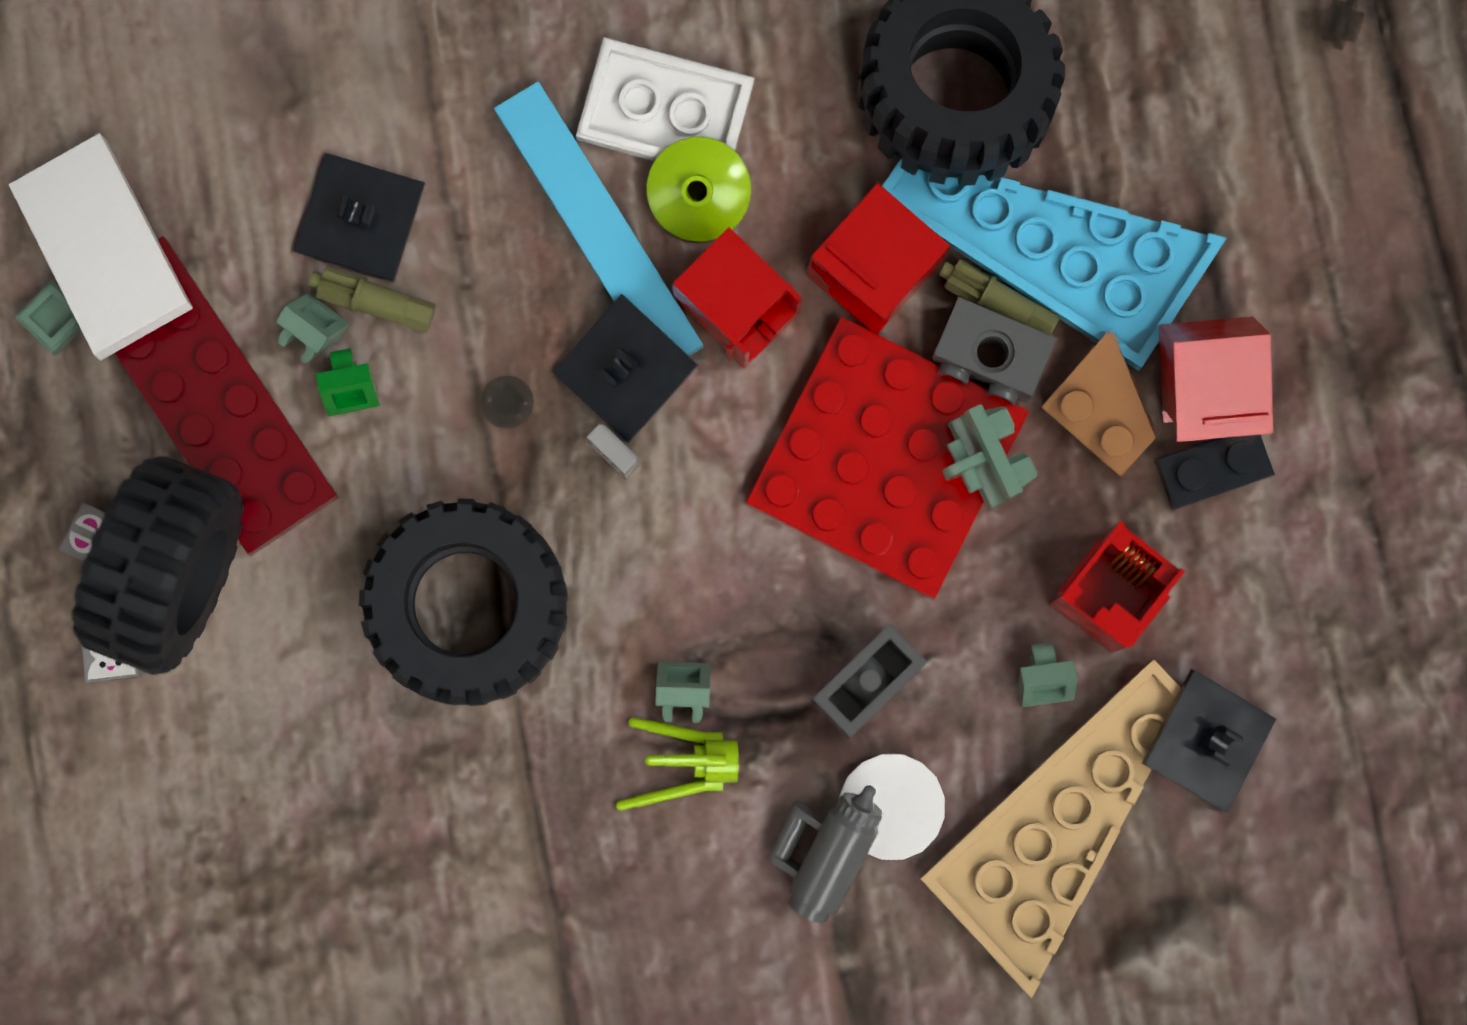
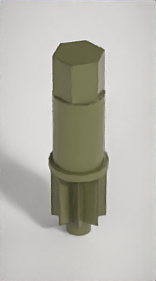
[939,259,1060,335]
[308,266,436,333]

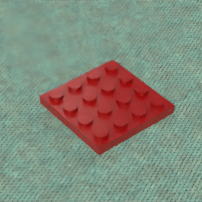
[746,316,1030,600]

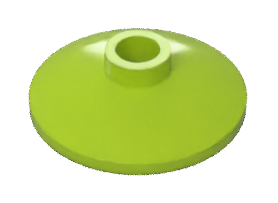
[647,136,751,242]

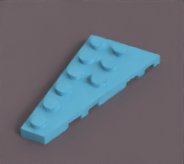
[882,159,1227,371]

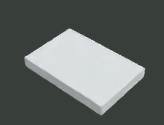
[576,38,754,161]

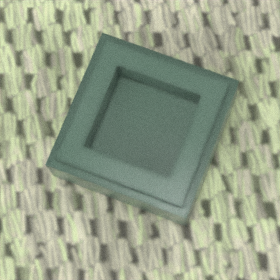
[15,280,81,356]

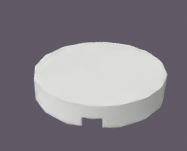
[839,754,945,860]

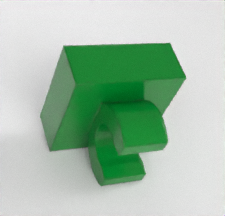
[316,348,380,416]

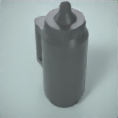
[767,785,882,923]

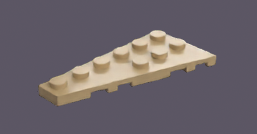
[919,659,1181,999]

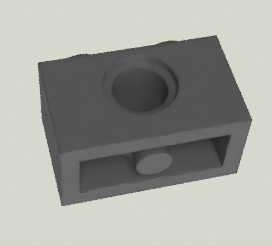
[931,297,1057,406]
[811,624,928,739]

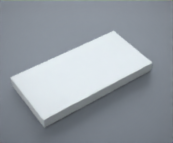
[8,133,193,361]

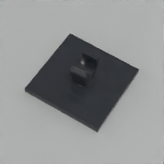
[294,153,425,282]
[553,294,699,443]
[1141,669,1276,813]

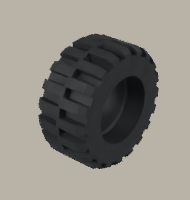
[857,0,1065,186]
[72,456,244,675]
[359,498,569,706]

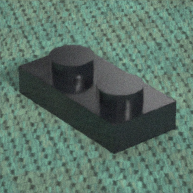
[1155,435,1275,511]

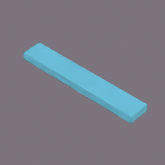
[494,81,703,356]

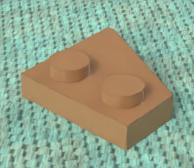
[1042,329,1158,476]

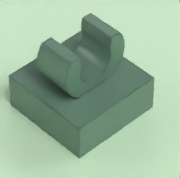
[276,293,350,363]
[1018,642,1078,707]
[656,661,711,723]

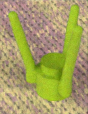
[615,717,739,811]

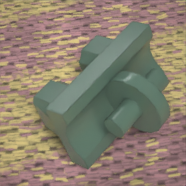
[942,404,1037,510]

